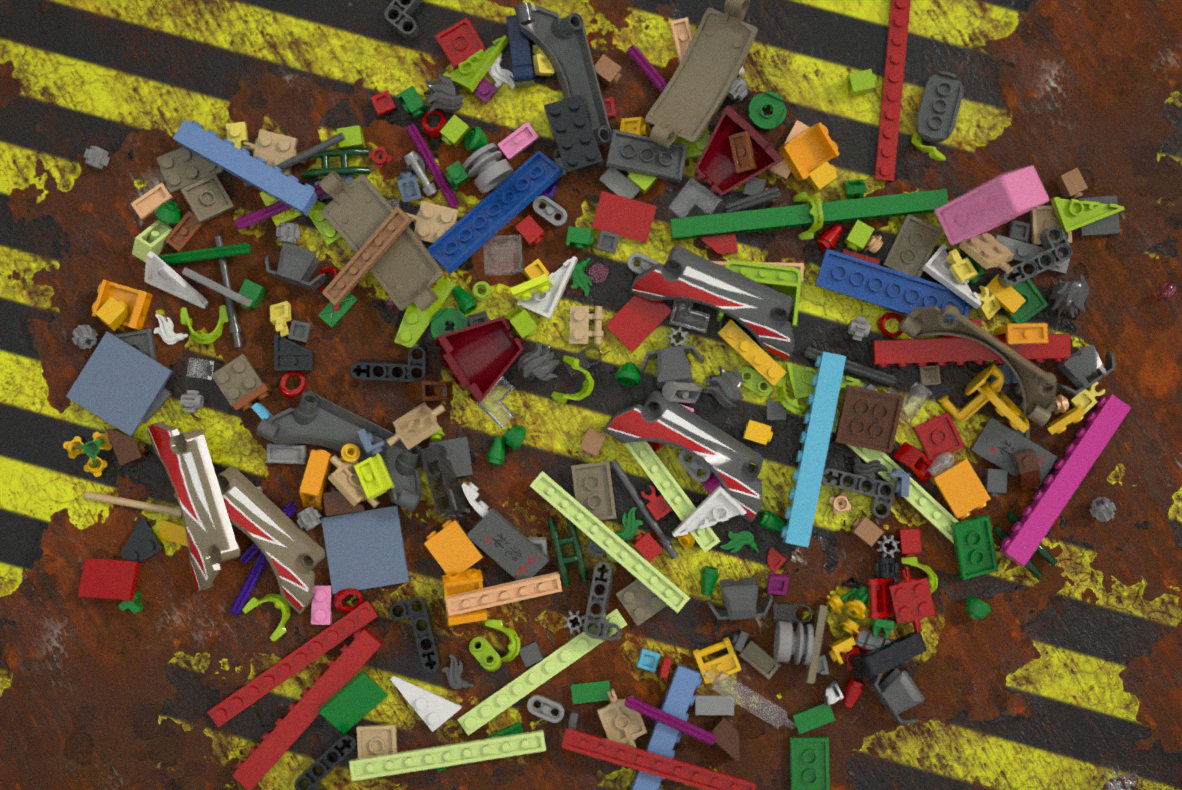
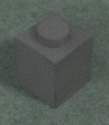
[982,469,1008,497]

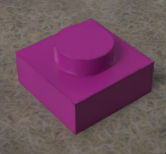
[472,77,498,104]
[766,573,789,595]

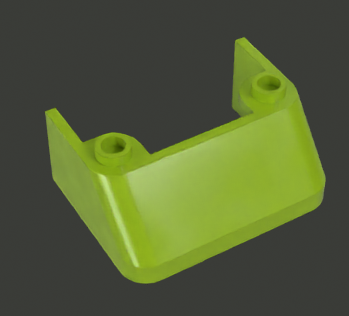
[716,260,802,329]

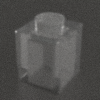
[186,357,214,380]

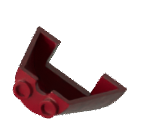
[694,105,784,196]
[435,316,524,403]

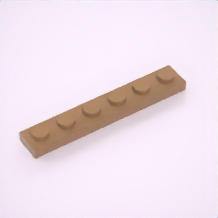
[322,206,413,306]

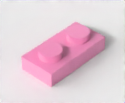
[497,122,539,161]
[311,585,333,625]

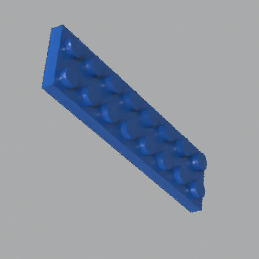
[427,150,563,274]
[814,249,971,319]

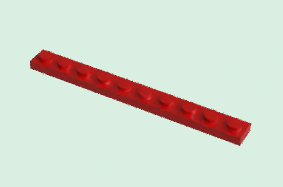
[874,0,911,182]
[207,599,379,728]
[561,727,756,790]

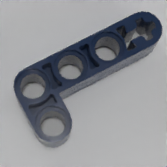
[506,15,535,89]

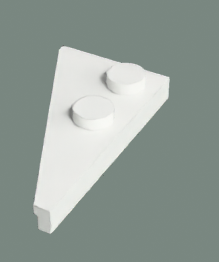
[922,243,982,309]
[144,251,209,309]
[517,256,578,319]
[672,485,747,537]
[390,676,462,732]

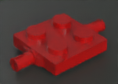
[888,567,935,633]

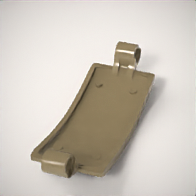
[645,0,758,148]
[319,170,444,312]

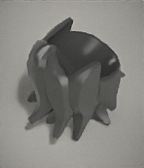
[423,73,465,113]
[1050,274,1089,318]
[518,343,561,382]
[704,366,744,408]

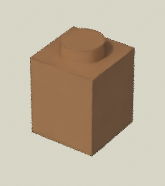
[594,54,622,87]
[1054,168,1088,199]
[579,427,607,458]
[850,516,884,547]

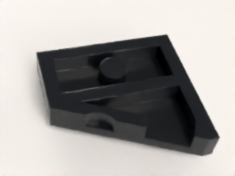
[274,334,314,371]
[120,518,165,564]

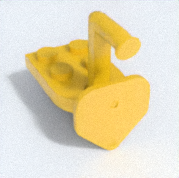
[938,364,1029,433]

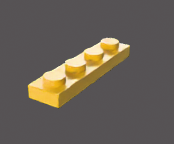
[717,320,787,386]

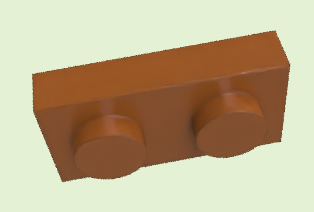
[729,131,757,174]
[165,211,205,252]
[232,383,272,412]

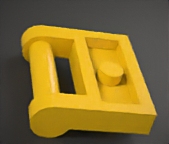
[693,637,742,684]

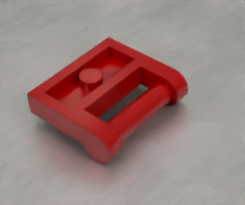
[866,577,894,619]

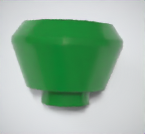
[464,127,488,152]
[155,201,181,225]
[615,362,641,386]
[503,426,527,451]
[965,596,991,621]

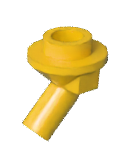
[339,444,360,463]
[677,532,695,547]

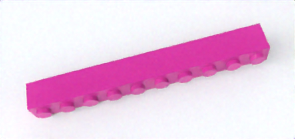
[999,394,1131,566]

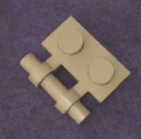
[569,306,604,345]

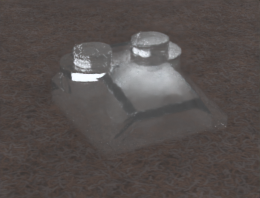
[483,234,523,276]

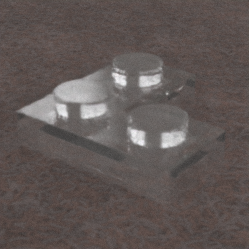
[668,178,722,218]

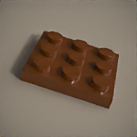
[834,385,904,453]

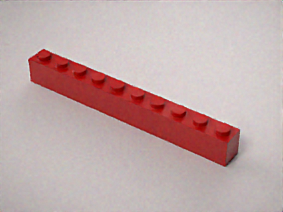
[872,334,1071,367]
[232,627,384,790]

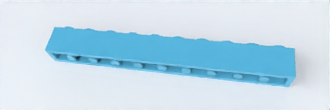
[781,352,846,547]

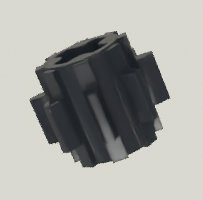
[874,557,899,578]

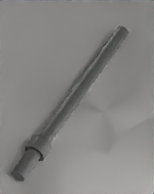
[243,133,345,188]
[214,236,242,348]
[610,459,678,560]

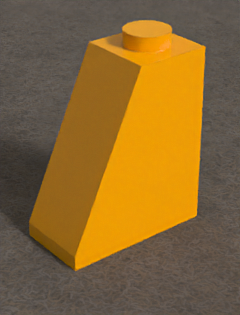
[299,450,332,510]

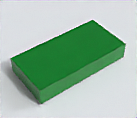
[571,680,611,704]
[792,702,835,734]

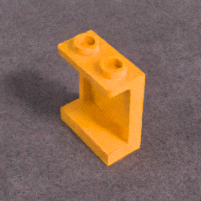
[778,122,840,181]
[91,279,153,330]
[994,323,1048,344]
[929,459,991,519]
[424,519,484,574]
[442,569,487,626]

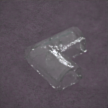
[669,300,711,333]
[474,376,515,429]
[885,382,932,425]

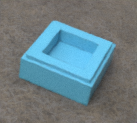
[251,403,273,419]
[636,648,661,673]

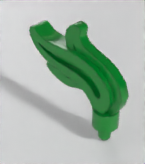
[571,258,592,297]
[615,507,643,541]
[720,531,759,553]

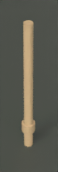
[84,491,183,518]

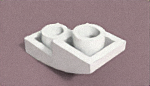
[461,482,489,517]

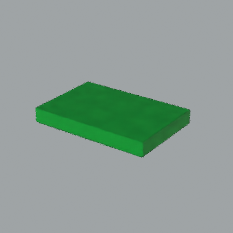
[950,514,998,580]
[318,670,388,734]
[789,736,830,790]

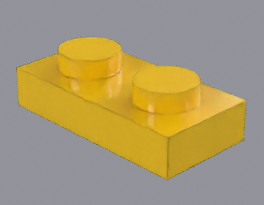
[1046,404,1086,435]

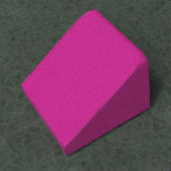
[701,473,723,494]

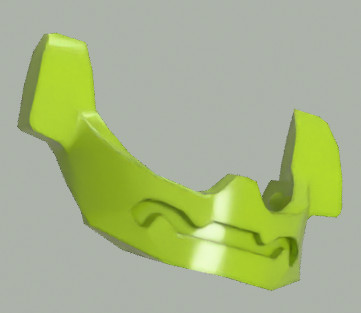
[911,131,953,161]
[793,192,824,240]
[180,305,229,344]
[551,355,594,403]
[776,373,810,414]
[901,557,938,594]
[242,593,291,642]
[480,619,521,666]

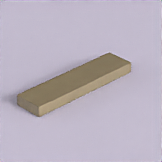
[804,605,828,684]

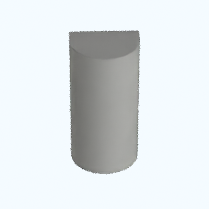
[662,381,703,403]

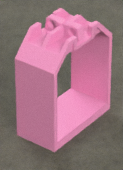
[934,165,1050,246]

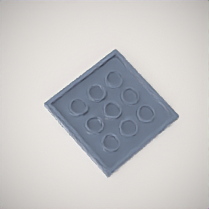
[66,331,173,437]
[321,506,410,594]

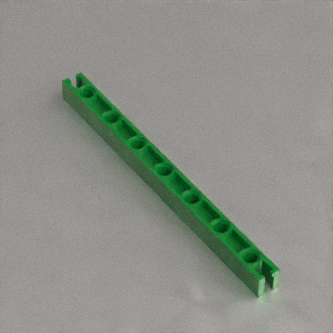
[670,189,948,241]

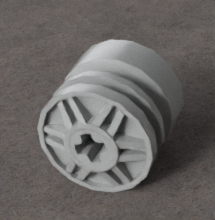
[462,143,514,194]
[773,621,814,665]

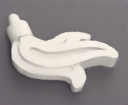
[488,53,514,90]
[153,314,188,345]

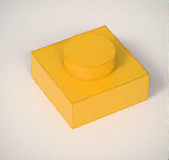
[522,259,550,280]

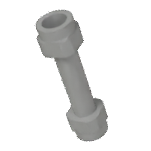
[404,151,437,197]

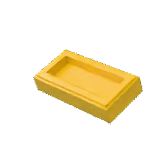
[985,274,1026,315]

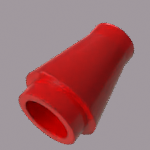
[816,224,843,252]
[842,677,865,708]

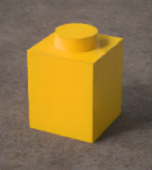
[806,161,838,193]
[95,297,130,331]
[742,420,773,445]

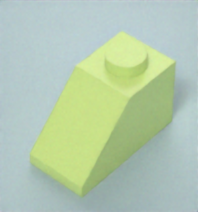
[132,220,173,262]

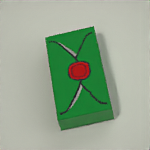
[318,293,358,328]

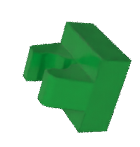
[843,179,866,200]
[118,591,145,614]
[870,619,894,639]

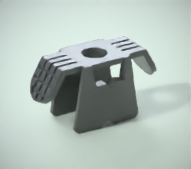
[265,243,327,291]
[640,345,704,389]
[1056,345,1115,395]
[707,577,773,620]
[868,668,925,724]

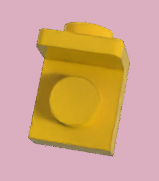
[620,117,650,137]
[828,635,856,665]

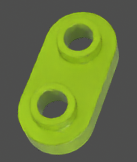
[738,367,773,397]
[469,637,502,672]

